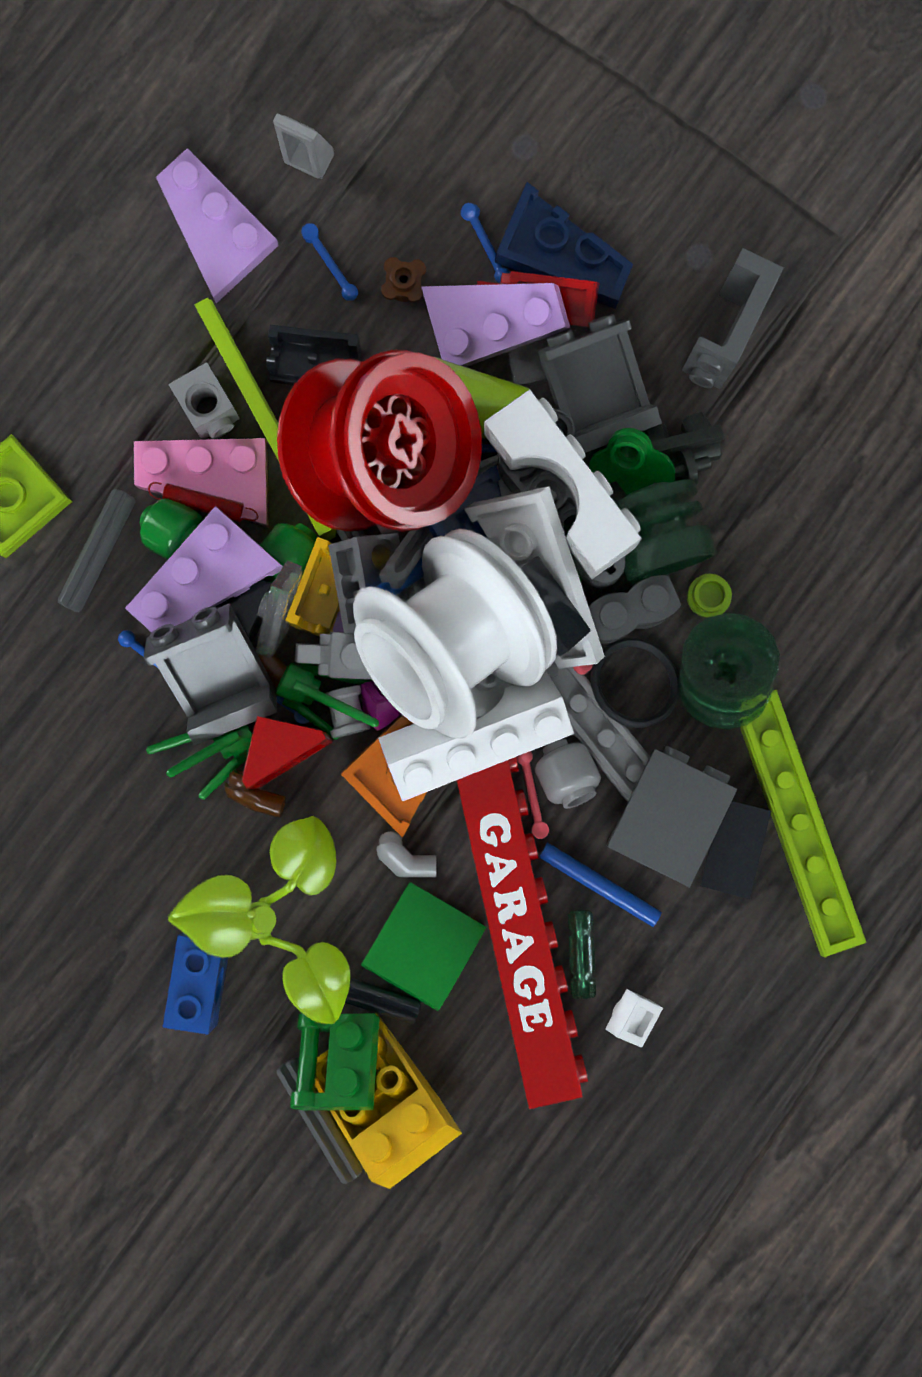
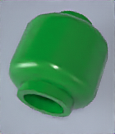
[139,498,204,560]
[260,523,321,590]

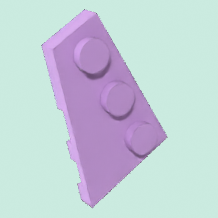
[156,148,279,303]
[422,283,571,367]
[125,506,285,633]

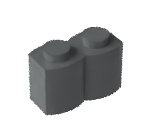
[589,575,681,646]

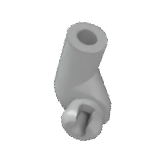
[376,831,437,877]

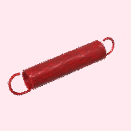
[148,482,259,522]

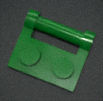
[290,1013,380,1110]

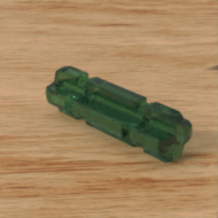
[568,910,596,999]

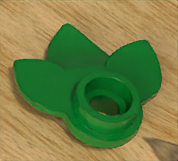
[589,428,675,503]

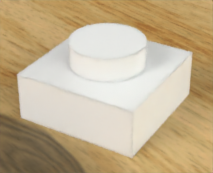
[605,989,663,1048]

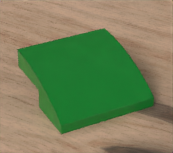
[361,882,487,1011]

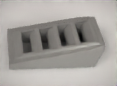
[273,113,334,179]

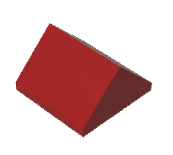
[242,716,334,789]

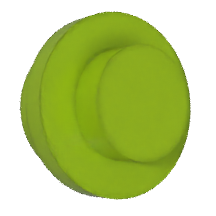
[687,574,732,618]

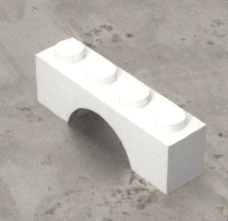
[484,389,641,579]
[378,672,574,801]

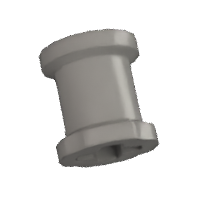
[325,685,371,738]

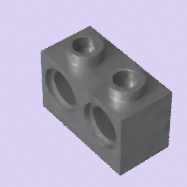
[328,533,410,634]

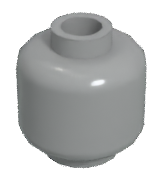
[535,739,601,809]

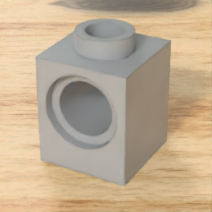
[168,362,240,440]

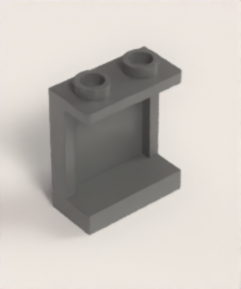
[682,248,784,389]
[537,314,662,453]
[143,603,277,745]
[606,745,738,888]

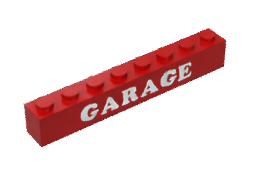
[457,757,588,1109]

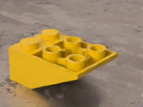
[315,1013,462,1189]

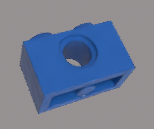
[162,932,228,1035]

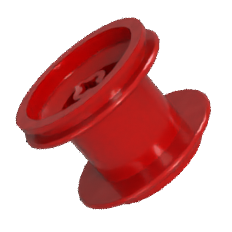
[277,350,482,532]

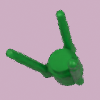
[275,662,379,740]
[146,725,253,800]

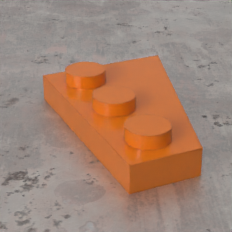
[341,714,427,838]

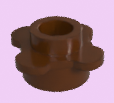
[381,257,426,302]

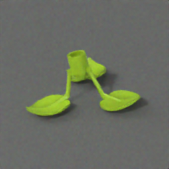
[168,816,350,1024]

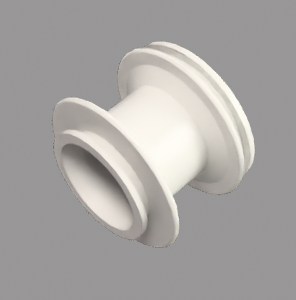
[353,529,557,739]

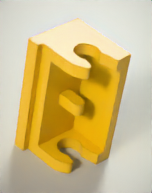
[285,537,340,637]

